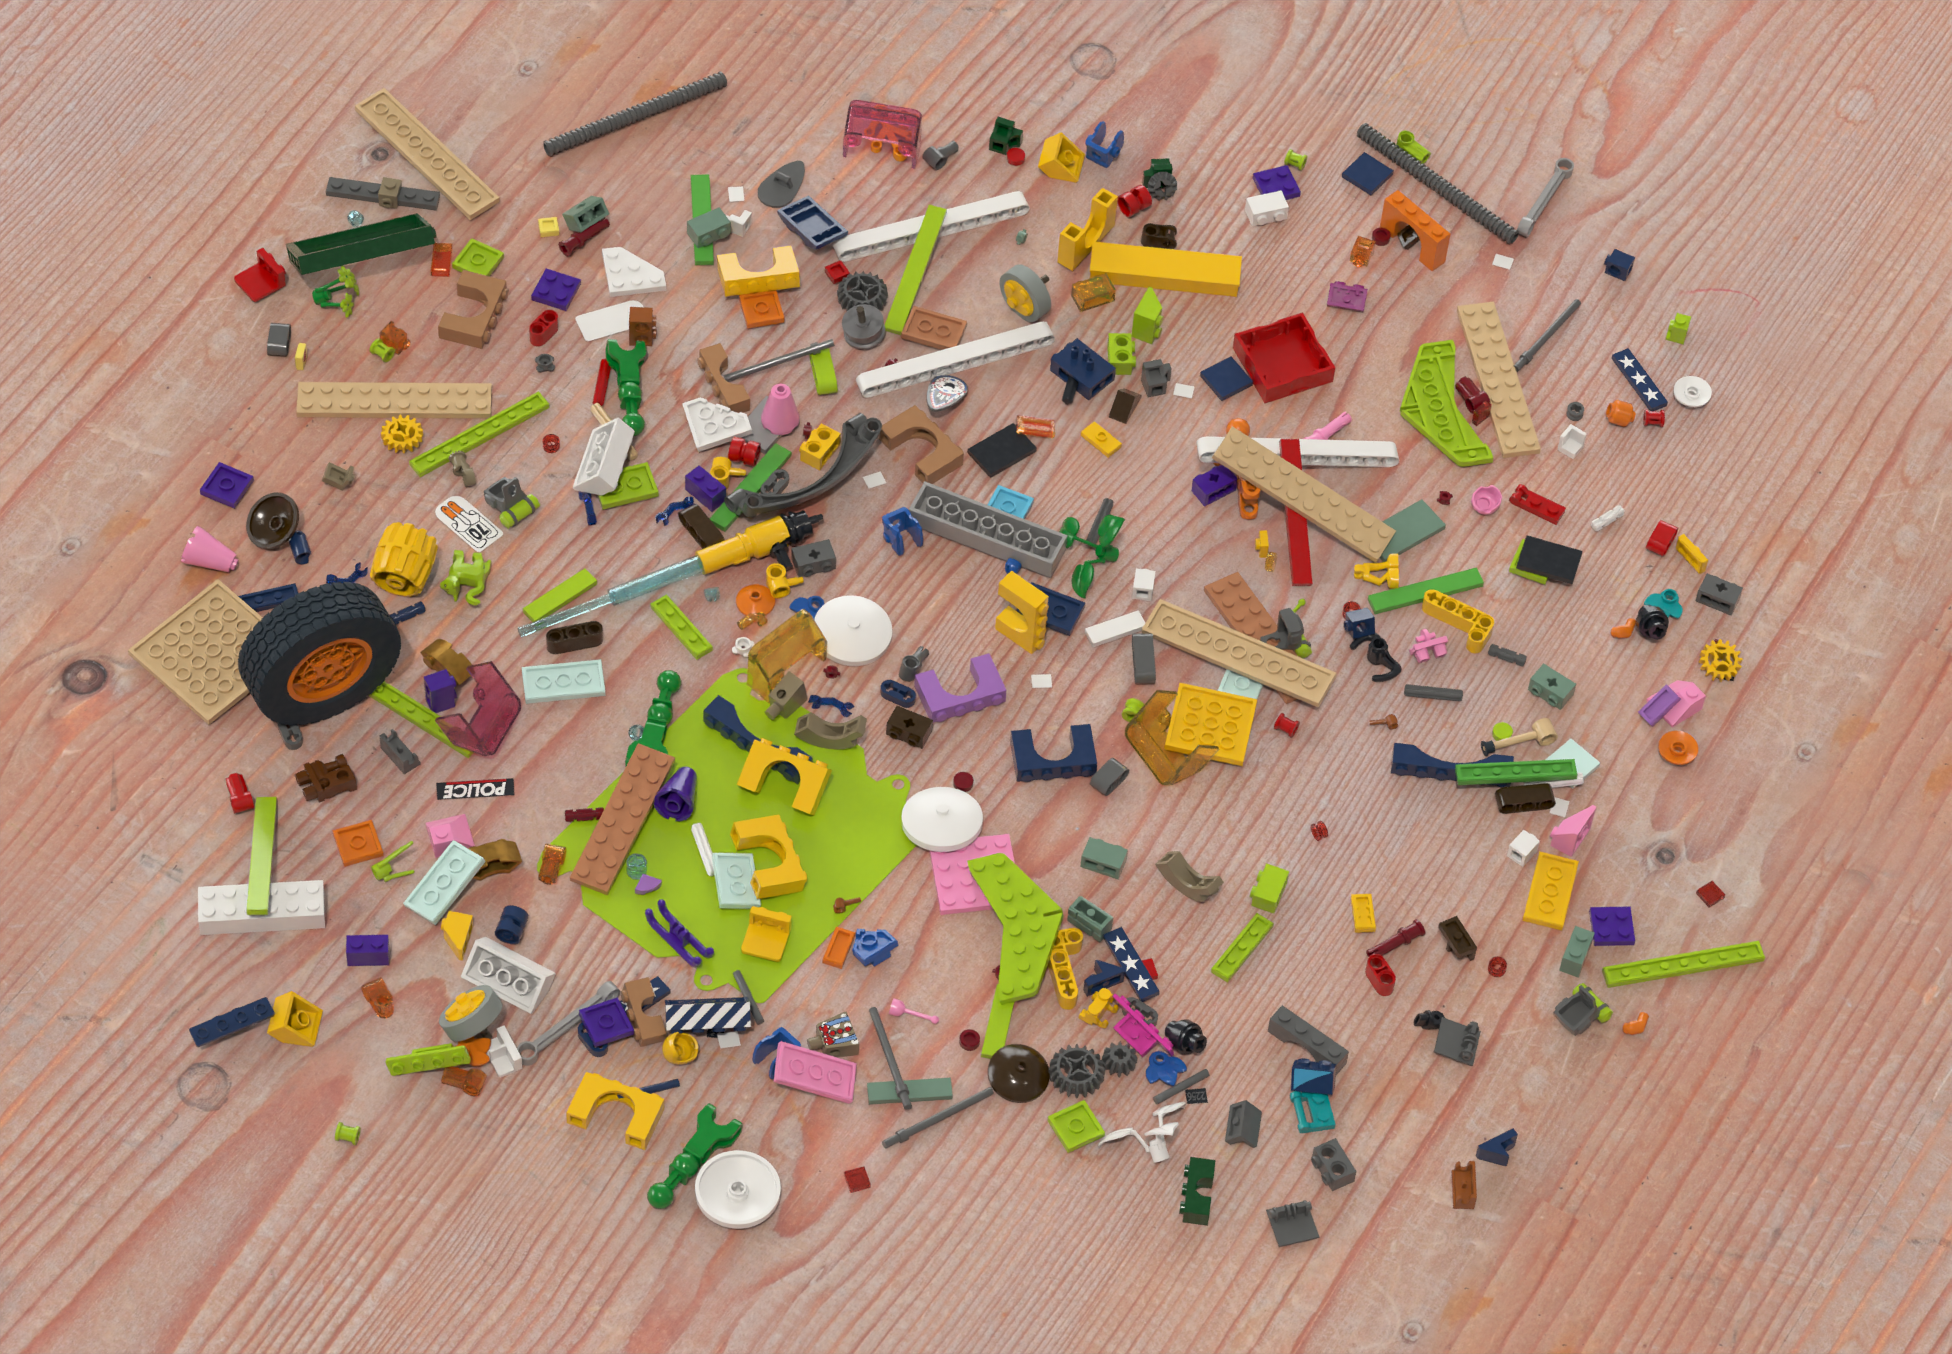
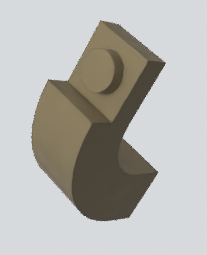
[794,712,867,749]
[1155,851,1224,902]

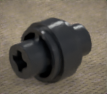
[1636,605,1669,640]
[1165,1019,1207,1054]

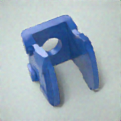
[1085,121,1124,168]
[882,507,923,556]
[752,1027,801,1079]

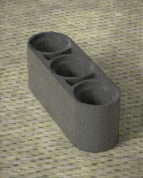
[1132,633,1156,684]

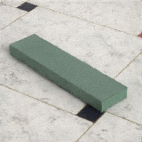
[867,1077,953,1105]

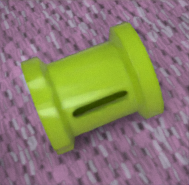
[1284,149,1308,171]
[369,338,395,363]
[335,1122,361,1145]

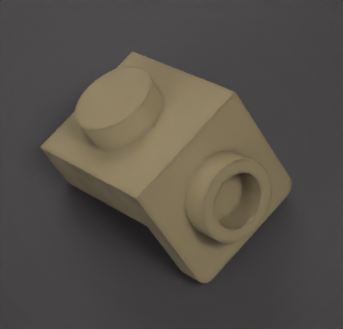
[378,177,402,209]
[322,462,355,491]

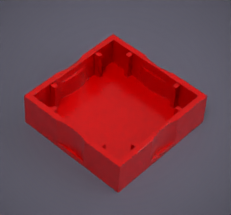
[1233,312,1335,403]

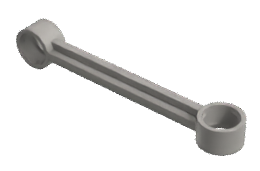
[1517,158,1574,238]
[517,981,620,1066]

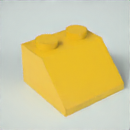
[1038,132,1085,183]
[267,991,323,1047]

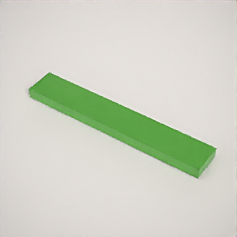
[691,174,714,265]
[710,443,792,532]
[1368,567,1484,614]
[1455,759,1578,785]

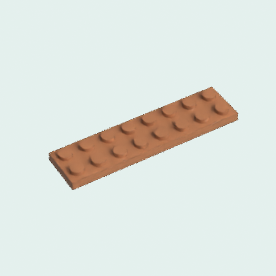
[1204,571,1301,704]
[570,743,675,895]

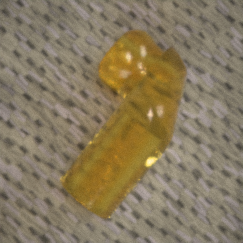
[737,612,768,630]

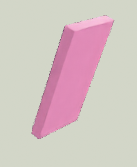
[774,1041,857,1104]

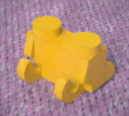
[1078,988,1119,1029]

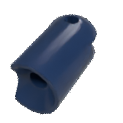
[288,530,311,565]

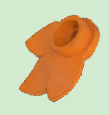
[455,1036,491,1066]

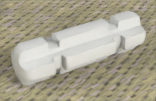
[1591,505,1625,531]

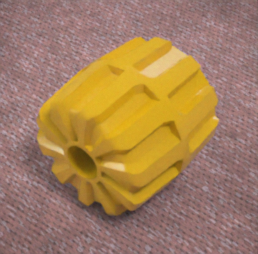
[370,522,438,597]

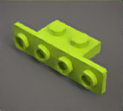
[385,1043,471,1076]

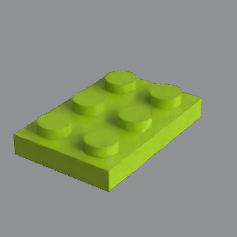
[597,462,659,510]

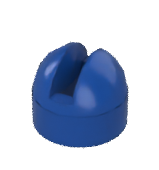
[1005,558,1022,574]

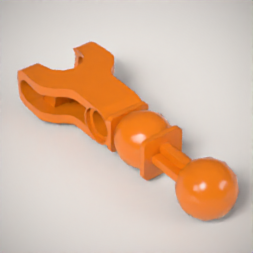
[1226,418,1261,520]

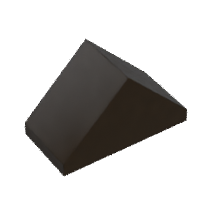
[1109,388,1142,424]

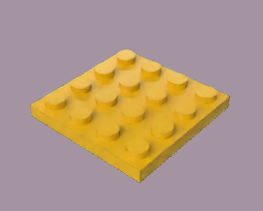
[1164,683,1258,766]

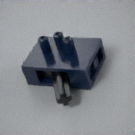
[1050,338,1116,405]

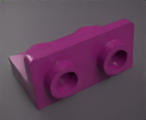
[1327,281,1368,312]

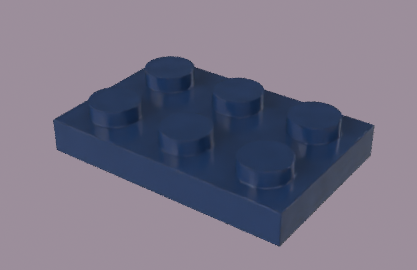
[1016,582,1085,636]

